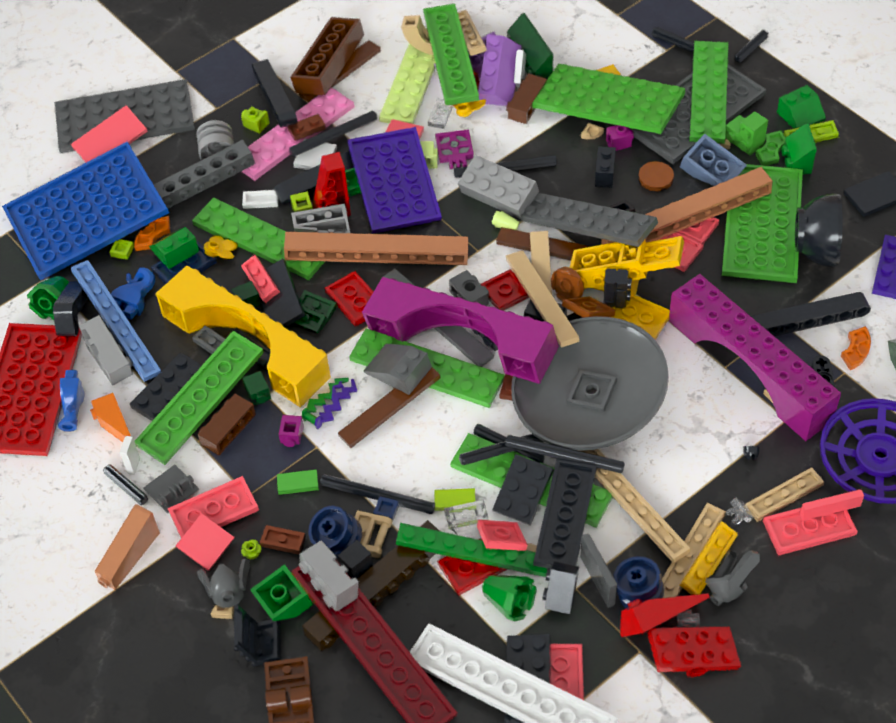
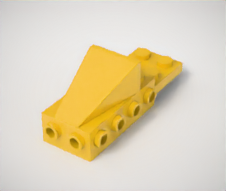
[570,236,684,296]

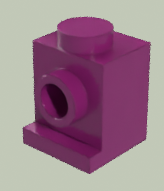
[279,415,304,447]

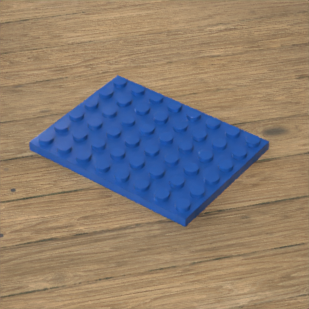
[2,141,169,281]

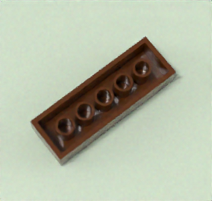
[291,17,364,96]

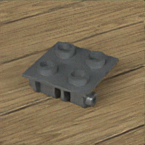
[143,465,199,514]

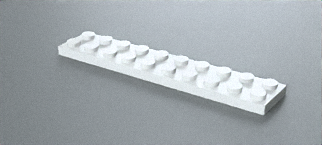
[410,624,618,723]

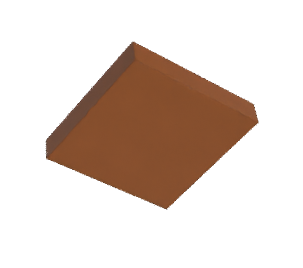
[562,296,616,318]

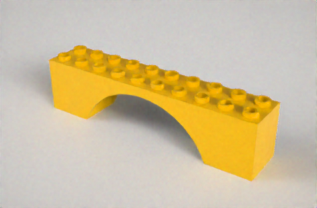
[156,266,331,408]

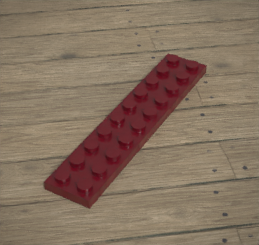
[292,559,457,723]

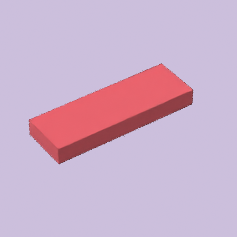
[241,255,280,303]
[800,490,864,521]

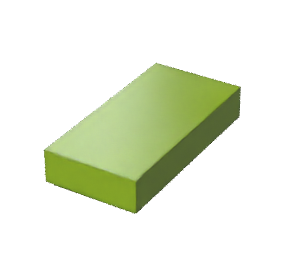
[434,488,476,511]

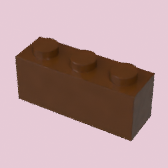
[506,74,547,124]
[198,394,256,456]

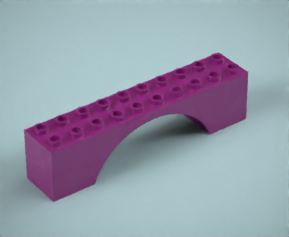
[669,274,841,441]
[362,277,559,384]

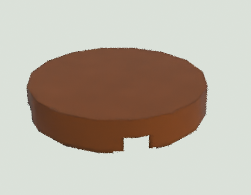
[638,161,674,191]
[551,267,584,302]

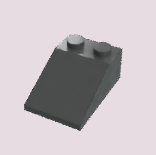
[364,343,432,395]

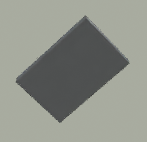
[580,533,617,608]

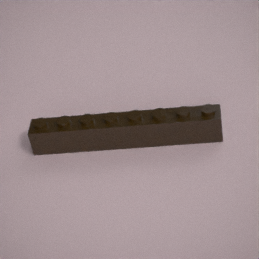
[302,520,440,652]

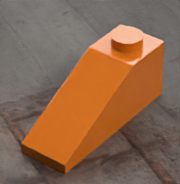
[90,393,131,442]

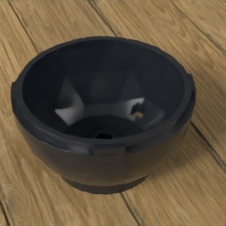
[795,193,843,267]

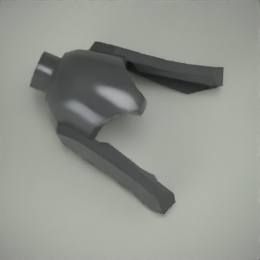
[705,550,760,606]
[197,559,250,608]

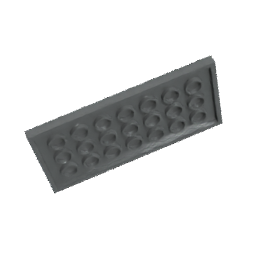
[629,65,766,164]
[54,79,195,154]

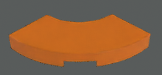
[134,216,170,251]
[841,326,871,370]

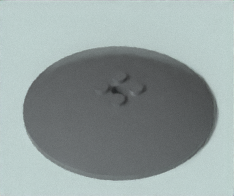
[511,317,669,451]

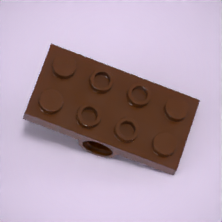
[264,656,314,723]

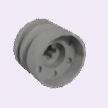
[196,120,234,160]

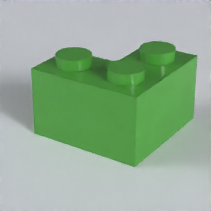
[725,112,768,155]

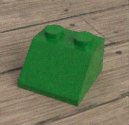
[777,85,826,129]
[781,124,817,174]
[149,227,199,269]
[250,564,313,621]

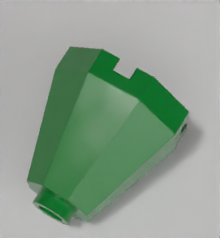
[27,276,69,320]
[482,575,537,622]

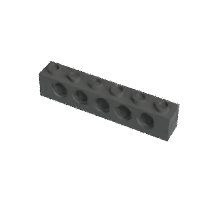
[154,140,255,208]

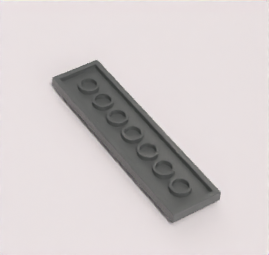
[520,193,658,247]

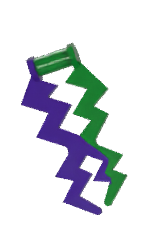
[301,377,357,429]

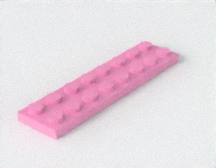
[242,87,354,181]

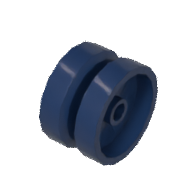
[308,505,362,558]
[614,556,664,608]

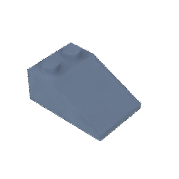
[680,134,747,186]

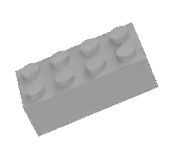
[458,155,539,219]

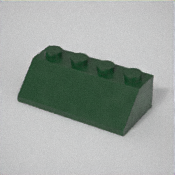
[507,13,553,80]

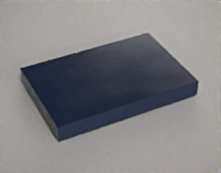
[151,240,217,284]

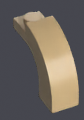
[401,15,433,55]

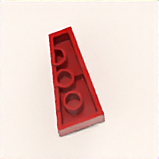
[312,152,351,217]

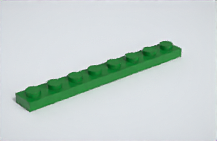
[395,523,548,577]

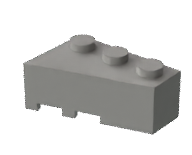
[291,204,350,233]
[79,315,133,386]
[299,541,359,612]

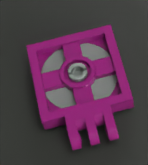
[435,129,474,169]

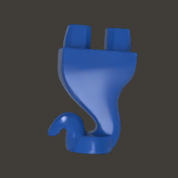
[111,268,155,320]
[58,370,85,432]

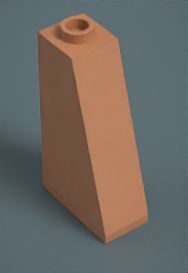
[95,504,160,590]

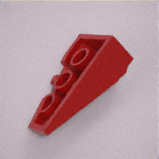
[620,593,710,637]

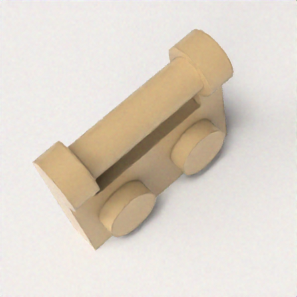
[355,510,393,558]

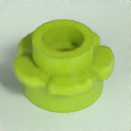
[241,540,261,559]

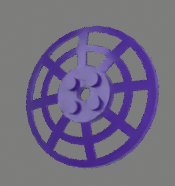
[820,398,896,504]

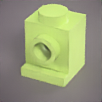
[420,141,438,168]

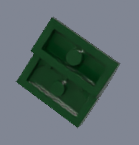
[294,290,338,333]

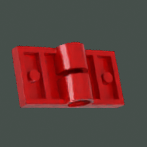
[647,627,741,677]

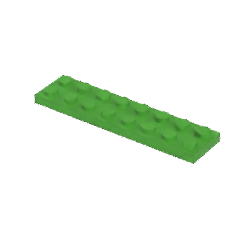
[423,3,479,106]
[689,41,728,144]
[192,197,325,280]
[349,328,505,408]
[134,331,264,465]
[450,433,613,528]

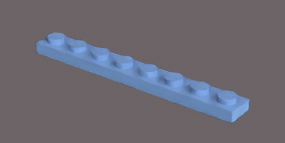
[71,260,161,382]

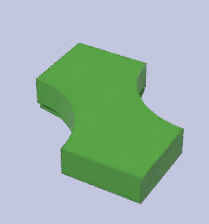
[755,130,786,166]

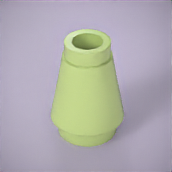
[492,211,520,230]

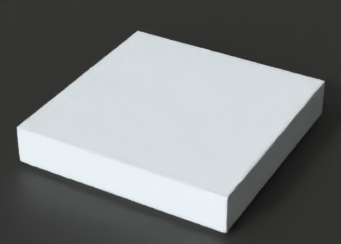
[293,139,337,170]

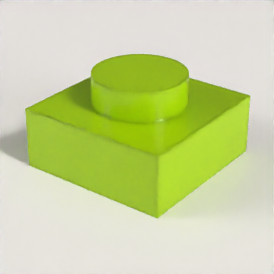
[110,239,134,260]

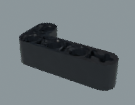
[53,281,89,336]

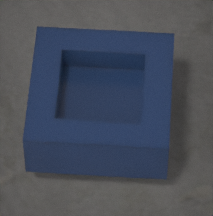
[373,496,399,521]

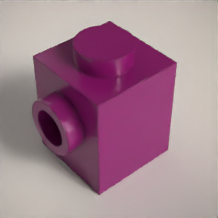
[606,125,634,151]

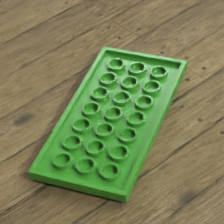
[532,63,685,134]
[722,164,803,283]

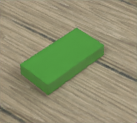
[277,469,319,495]

